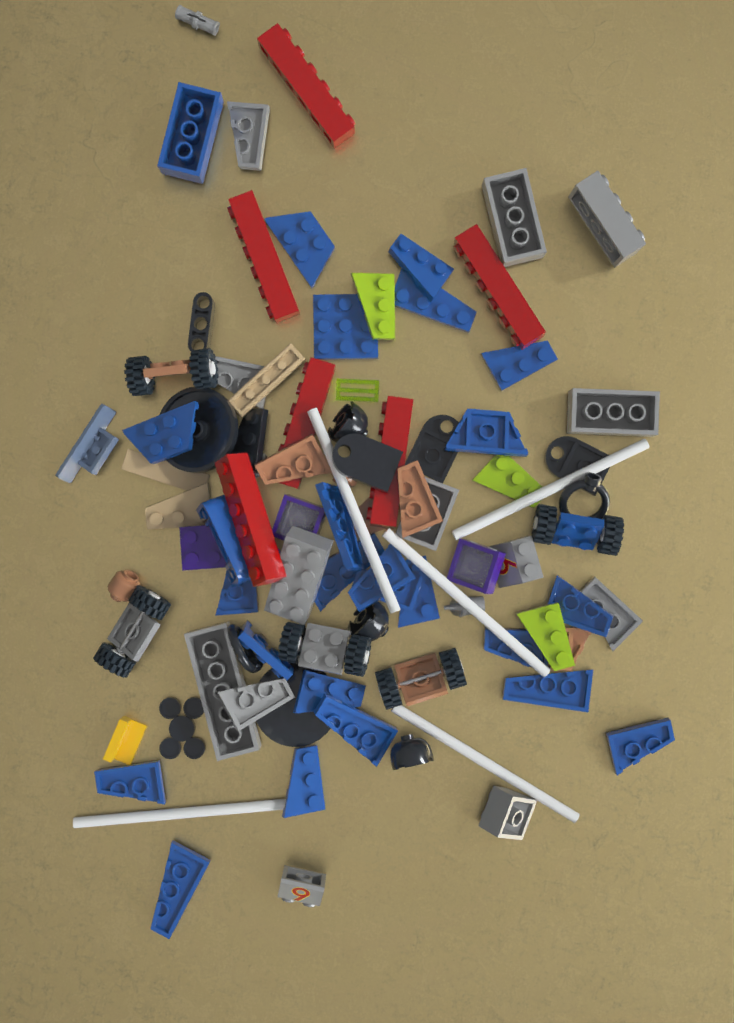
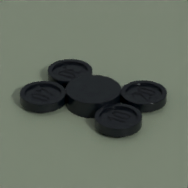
[159,697,205,759]

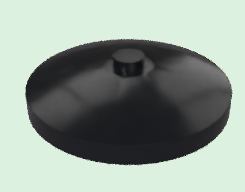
[159,387,238,473]
[256,662,331,747]

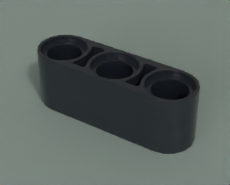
[188,292,215,352]

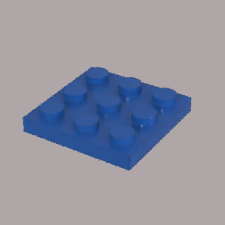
[313,294,378,360]

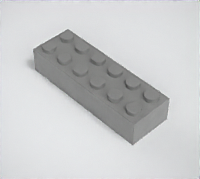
[184,621,262,761]

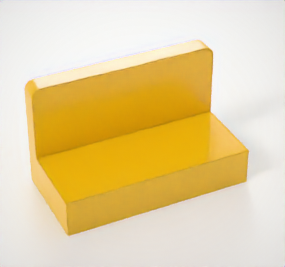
[103,716,147,765]

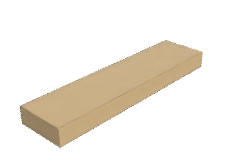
[228,343,306,417]
[122,449,210,490]

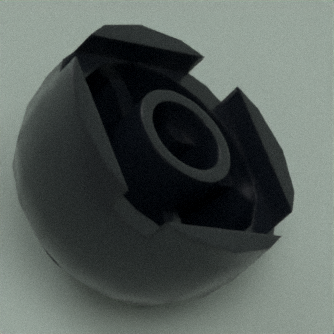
[328,401,368,443]
[348,601,389,642]
[390,734,434,770]

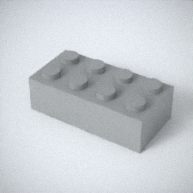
[481,168,547,267]
[568,171,646,268]
[567,388,660,437]
[264,526,334,625]

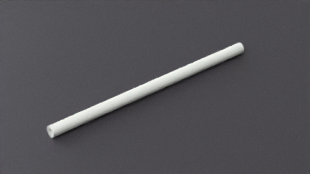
[307,408,401,614]
[452,438,649,541]
[382,528,551,677]
[391,705,580,823]
[73,799,286,828]

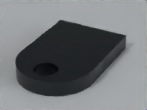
[405,415,459,483]
[332,434,403,493]
[544,436,610,496]

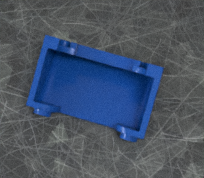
[196,495,281,588]

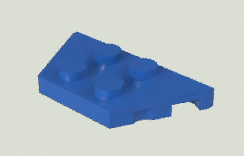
[264,211,335,288]
[122,401,199,464]
[445,408,528,457]

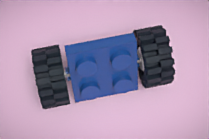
[532,504,624,556]

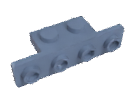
[55,404,119,483]

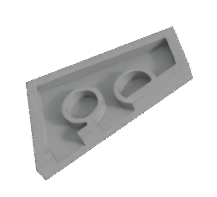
[227,101,270,171]

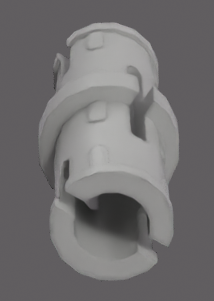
[175,5,220,36]

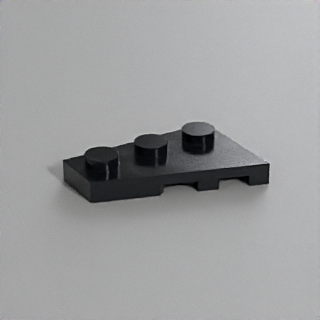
[231,408,268,473]

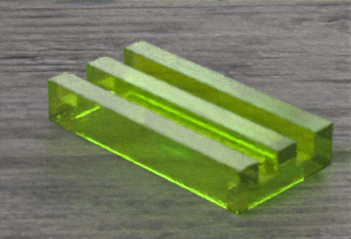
[336,378,379,402]

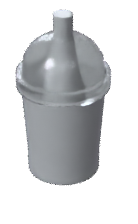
[444,596,485,617]

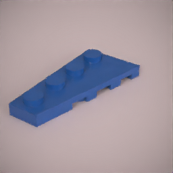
[395,268,476,333]
[315,482,364,572]
[315,532,384,612]
[502,670,593,712]
[150,841,211,939]

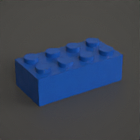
[157,82,224,184]

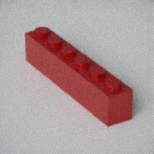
[257,23,355,149]
[227,190,300,324]
[453,224,546,350]
[278,357,336,489]
[366,396,414,529]
[215,453,287,587]

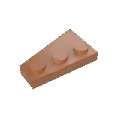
[254,434,332,485]
[397,460,443,538]

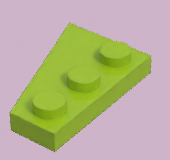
[351,273,395,340]
[472,455,542,508]
[516,602,575,671]

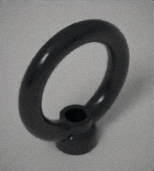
[559,472,610,519]
[228,624,263,673]

